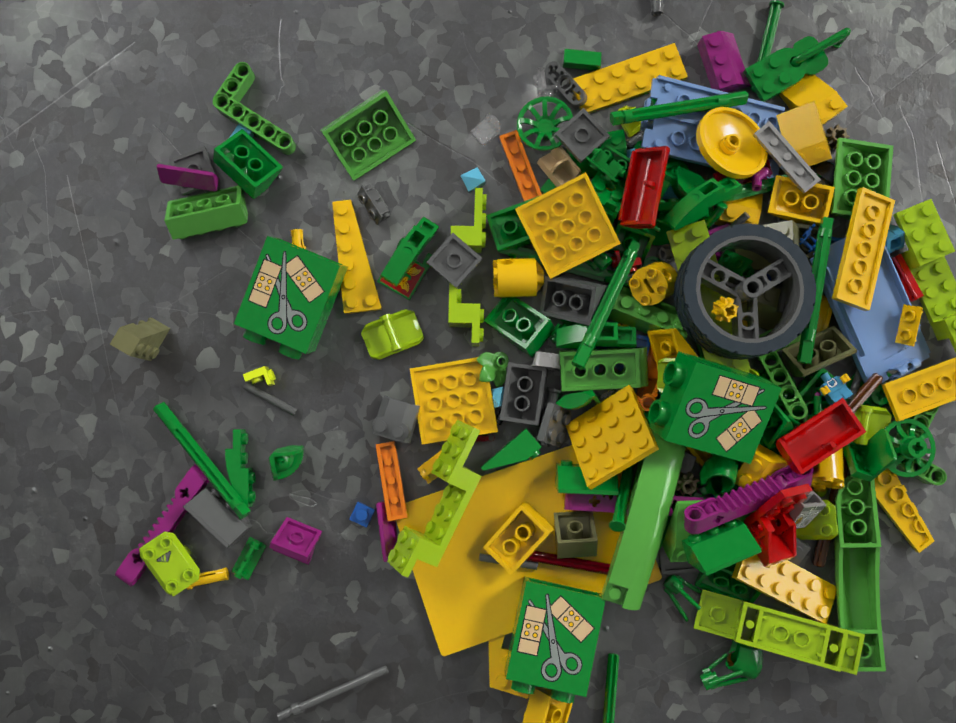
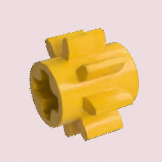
[711,296,739,322]

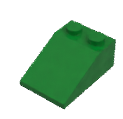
[486,196,539,251]
[484,297,555,358]
[481,429,541,471]

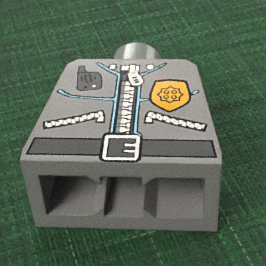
[789,491,826,528]

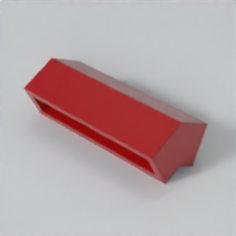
[891,254,924,302]

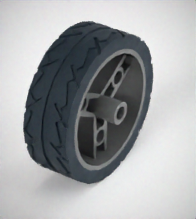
[674,223,816,360]

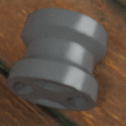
[656,244,675,264]

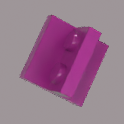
[269,517,322,565]

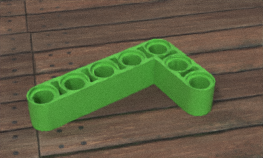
[213,62,296,155]
[757,329,808,424]
[892,406,947,486]

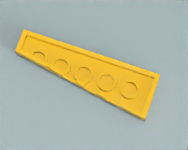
[332,200,382,314]
[874,469,934,553]

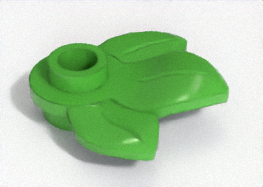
[477,352,509,387]

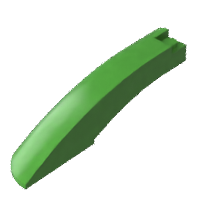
[601,428,686,610]
[834,474,886,671]

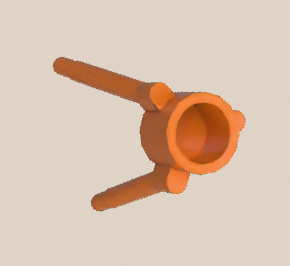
[636,384,659,411]

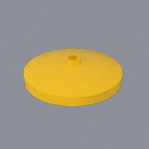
[696,107,768,179]

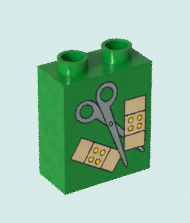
[234,236,348,360]
[648,351,782,464]
[504,576,606,703]

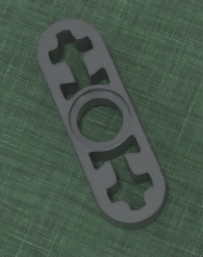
[545,61,587,107]

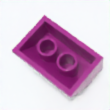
[697,31,750,93]

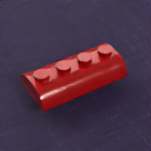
[618,146,670,229]
[776,398,866,475]

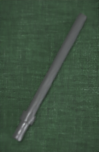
[277,665,389,721]

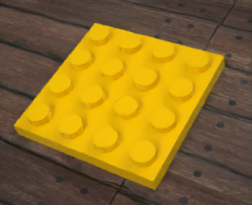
[515,172,621,279]
[410,357,498,445]
[566,385,659,490]

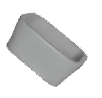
[532,351,561,371]

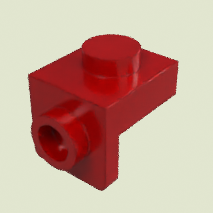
[611,250,642,274]

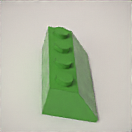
[164,185,248,240]
[608,286,688,339]

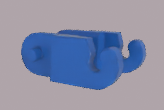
[799,224,816,253]

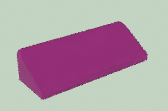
[157,164,219,191]
[376,501,397,562]

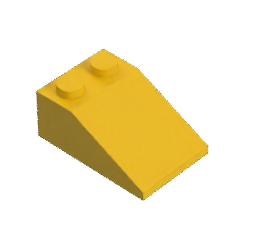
[779,74,848,125]
[776,101,832,166]
[767,175,835,226]
[714,181,763,226]
[647,328,698,366]
[483,502,555,575]

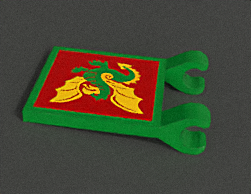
[377,238,432,301]

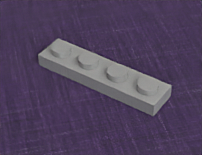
[753,121,821,194]

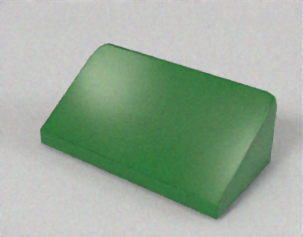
[563,49,602,71]

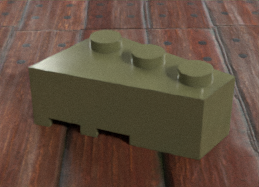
[110,317,171,361]

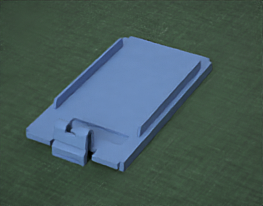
[640,75,785,180]
[810,237,931,384]

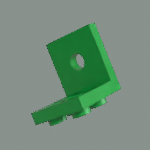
[591,169,626,224]

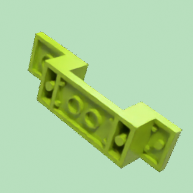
[448,188,487,347]
[893,199,956,353]
[666,220,751,371]
[387,420,481,578]
[693,589,865,675]

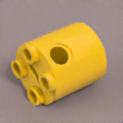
[493,258,544,298]
[629,261,677,306]
[810,448,844,492]

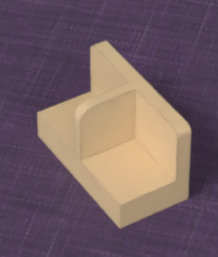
[537,146,581,187]

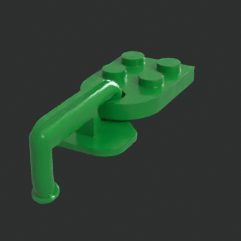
[743,28,851,102]
[634,141,728,228]

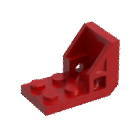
[744,484,813,567]

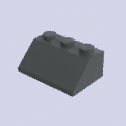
[540,275,607,325]
[500,362,548,426]
[184,487,252,548]

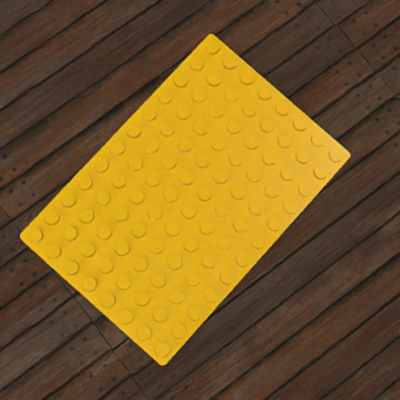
[396,445,662,656]

